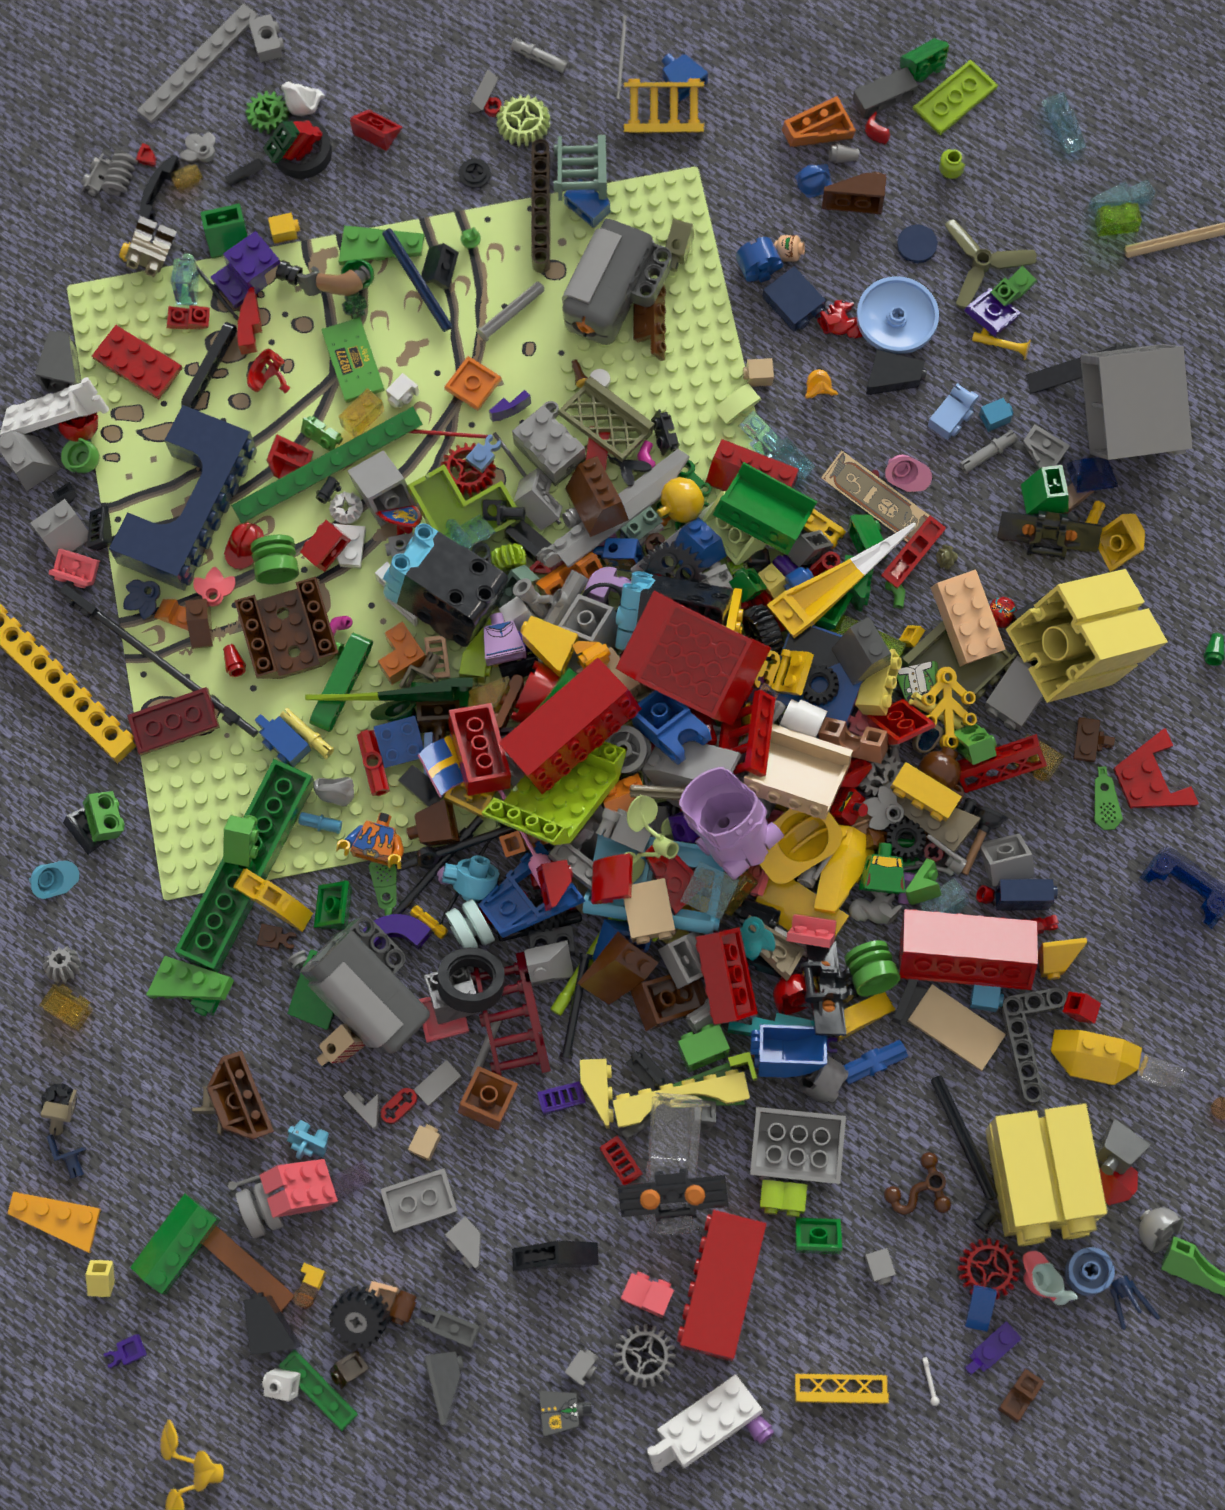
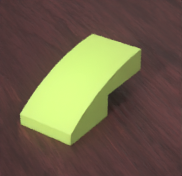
[714,384,761,425]

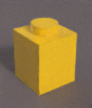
[268,212,300,244]

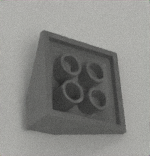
[425,1352,465,1428]

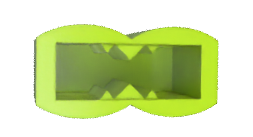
[760,1180,807,1217]

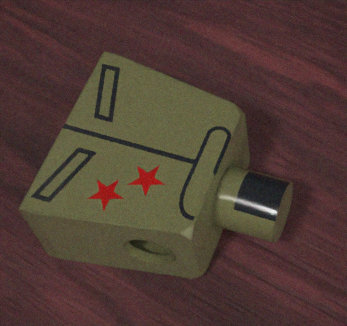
[665,219,694,272]

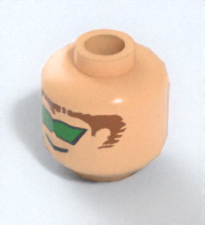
[774,235,805,262]

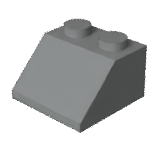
[31,499,88,558]
[980,833,1035,886]

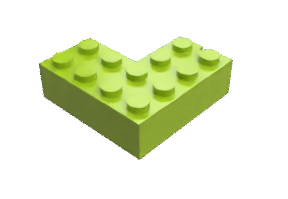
[406,464,517,549]

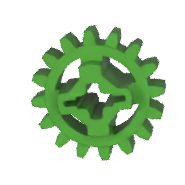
[245,91,290,134]

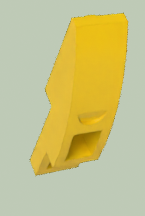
[233,869,313,932]

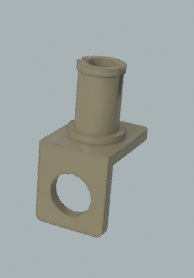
[399,651,441,689]
[192,1086,224,1136]
[41,1089,77,1135]

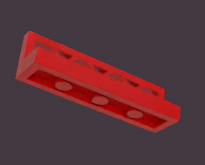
[957,734,1047,793]

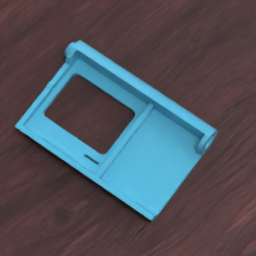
[583,830,725,934]

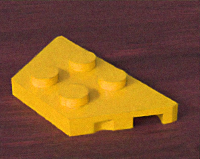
[726,588,743,634]

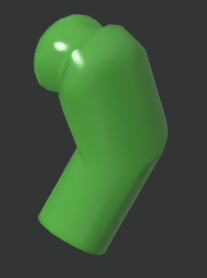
[885,581,905,609]

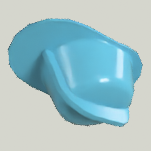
[29,861,79,899]

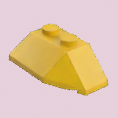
[1051,1029,1142,1085]

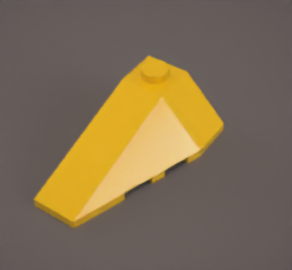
[814,825,875,914]

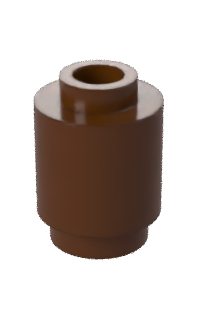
[390,1290,417,1326]

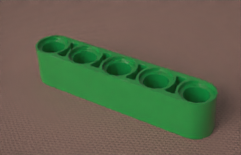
[309,632,373,732]

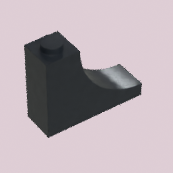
[512,1240,599,1271]

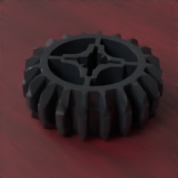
[742,604,784,661]

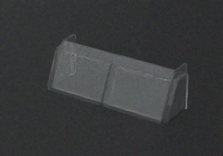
[643,1092,710,1234]

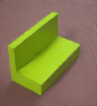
[728,1052,758,1081]

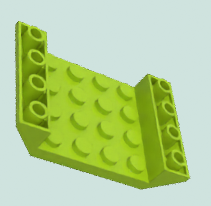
[482,741,626,845]

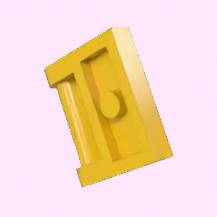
[770,649,814,695]

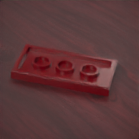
[127,687,220,756]

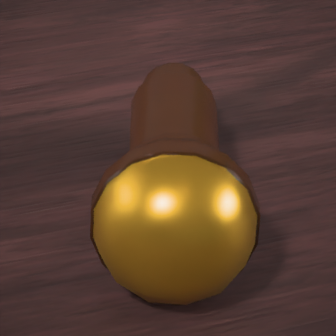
[572,359,588,388]

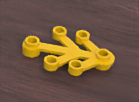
[921,667,977,750]

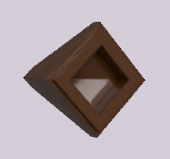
[866,828,887,851]

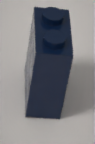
[763,266,826,332]
[995,879,1058,911]

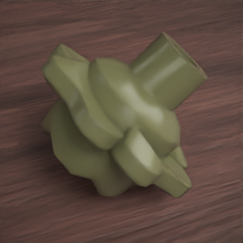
[936,544,958,569]

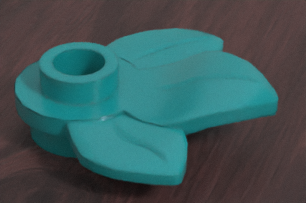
[740,917,776,961]

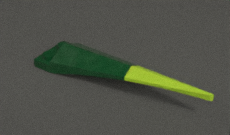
[305,677,478,701]

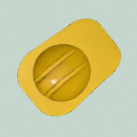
[759,808,842,884]

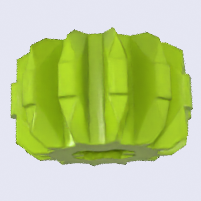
[491,543,527,573]

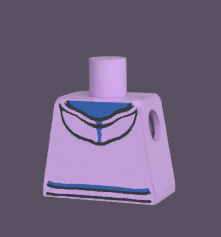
[484,613,527,666]

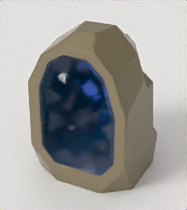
[912,720,945,753]

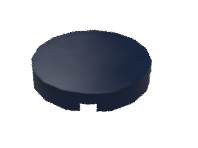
[897,224,938,264]

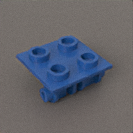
[374,716,424,768]

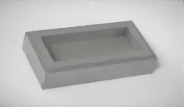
[414,1060,461,1107]

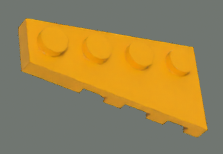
[8,1192,101,1253]

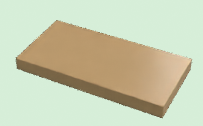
[908,984,1006,1071]

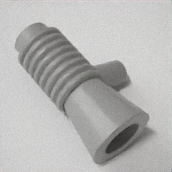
[513,578,554,619]

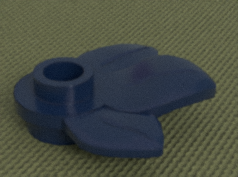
[123,580,161,620]

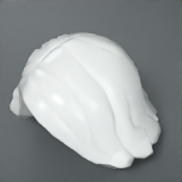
[281,82,325,117]

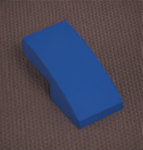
[965,1285,997,1331]

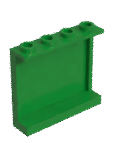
[713,462,817,555]

